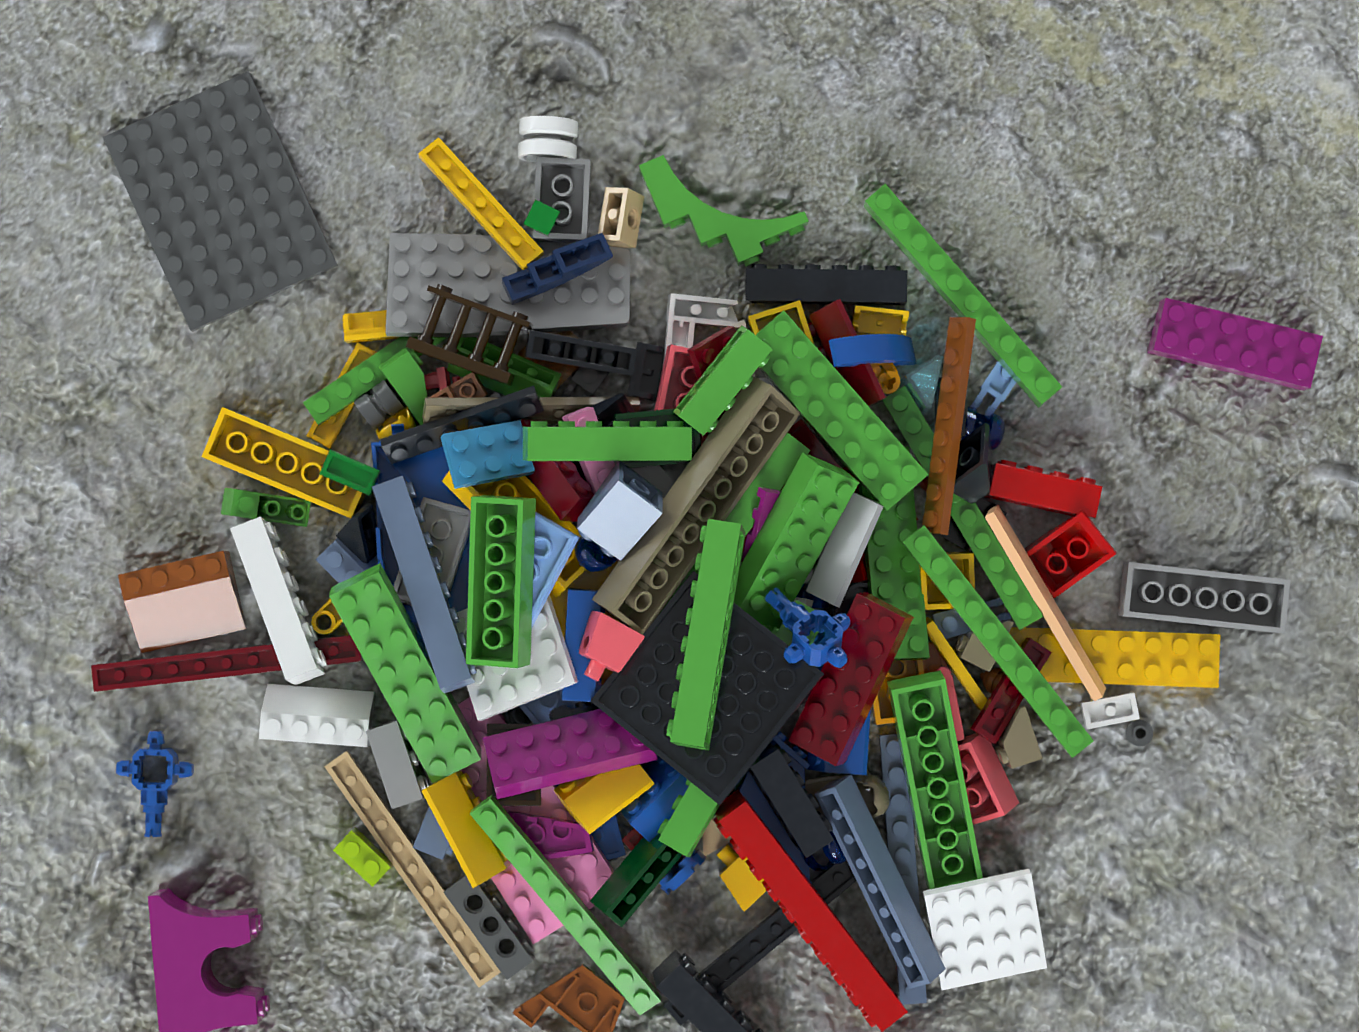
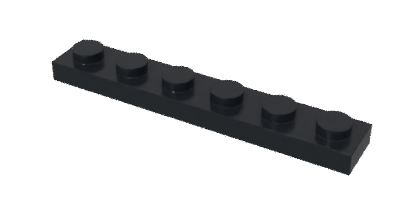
[380,386,544,464]

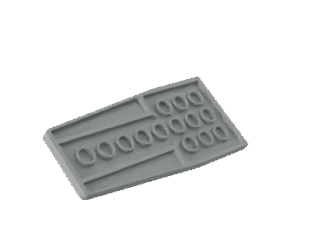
[386,233,630,337]

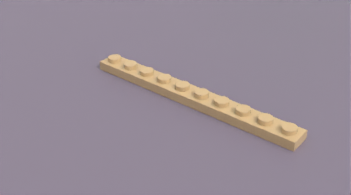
[324,750,501,987]

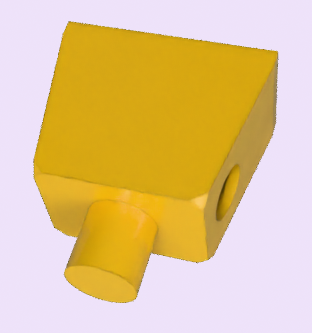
[716,844,766,912]

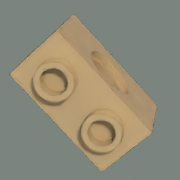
[598,187,644,248]

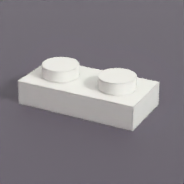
[1080,692,1140,730]

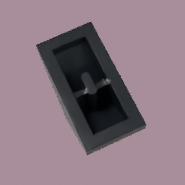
[336,503,377,563]

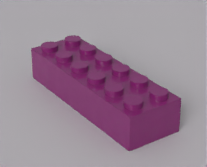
[1147,298,1323,391]
[483,709,657,799]

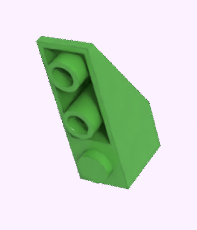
[221,488,311,527]

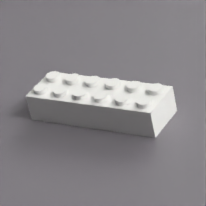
[230,517,327,685]

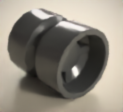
[354,380,405,430]

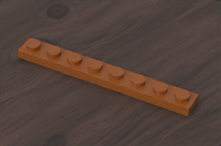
[922,317,976,535]

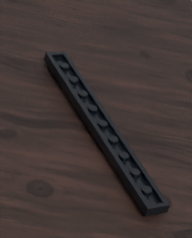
[663,854,857,1026]

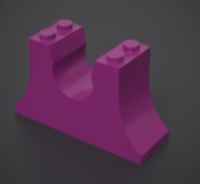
[148,889,270,1032]

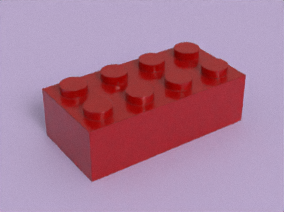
[985,460,1103,519]

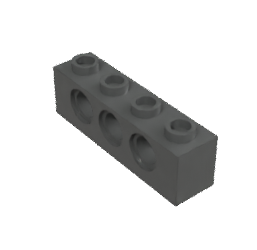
[443,875,535,980]

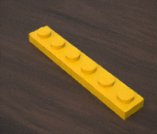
[418,137,544,270]

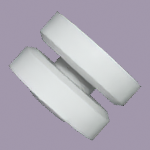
[518,116,578,163]

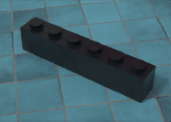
[745,264,908,305]

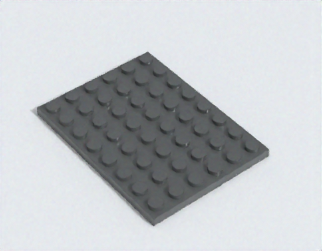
[103,71,338,332]

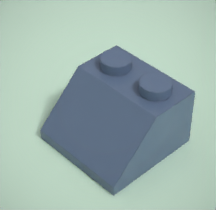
[315,538,378,583]

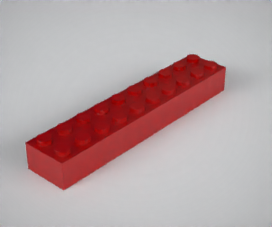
[713,789,908,1032]

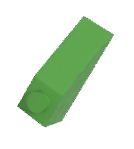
[378,348,427,425]

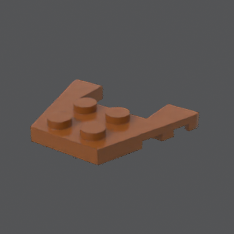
[512,964,625,1032]

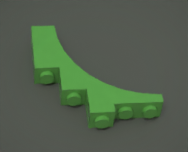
[639,155,809,267]

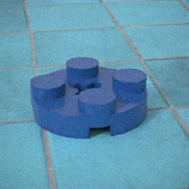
[659,849,706,895]

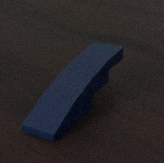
[502,233,613,305]

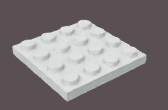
[456,594,578,721]
[923,869,1047,990]

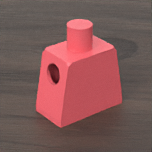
[579,611,645,682]

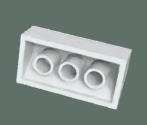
[259,684,375,747]

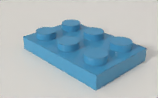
[441,420,535,489]

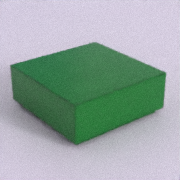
[524,199,560,237]

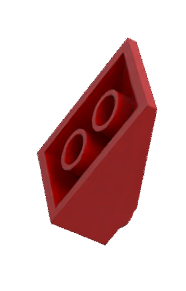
[1024,511,1117,599]

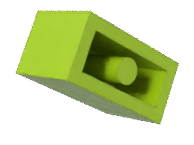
[333,827,393,887]

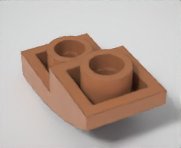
[429,372,488,398]

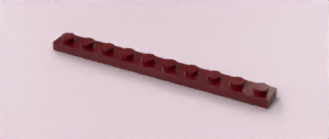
[91,635,363,692]

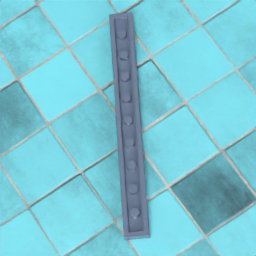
[879,734,927,1005]

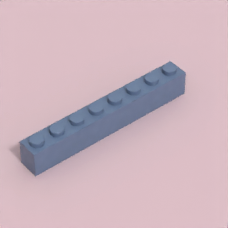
[372,476,477,694]
[815,775,946,989]

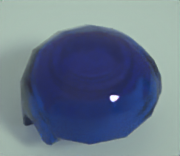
[575,536,617,572]

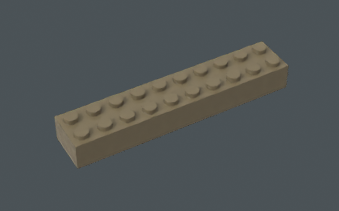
[592,377,801,635]

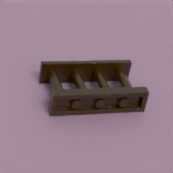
[406,284,534,386]

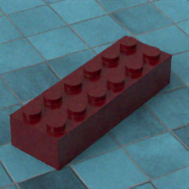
[788,592,914,766]

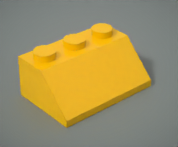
[553,764,655,834]

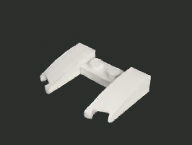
[660,293,746,379]

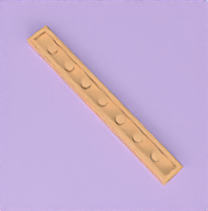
[985,505,1106,701]

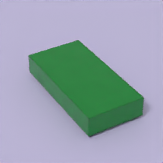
[319,449,381,496]

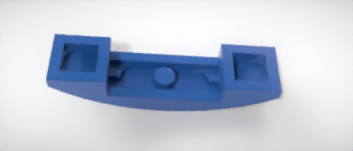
[829,334,917,367]

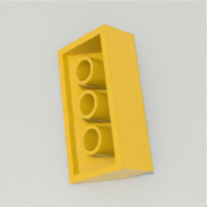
[422,770,511,888]

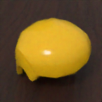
[376,407,416,440]

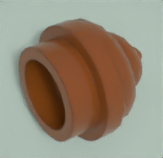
[980,668,1004,694]

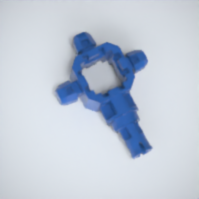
[765,588,850,668]
[116,731,194,837]

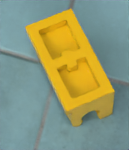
[852,305,909,336]
[343,310,399,344]

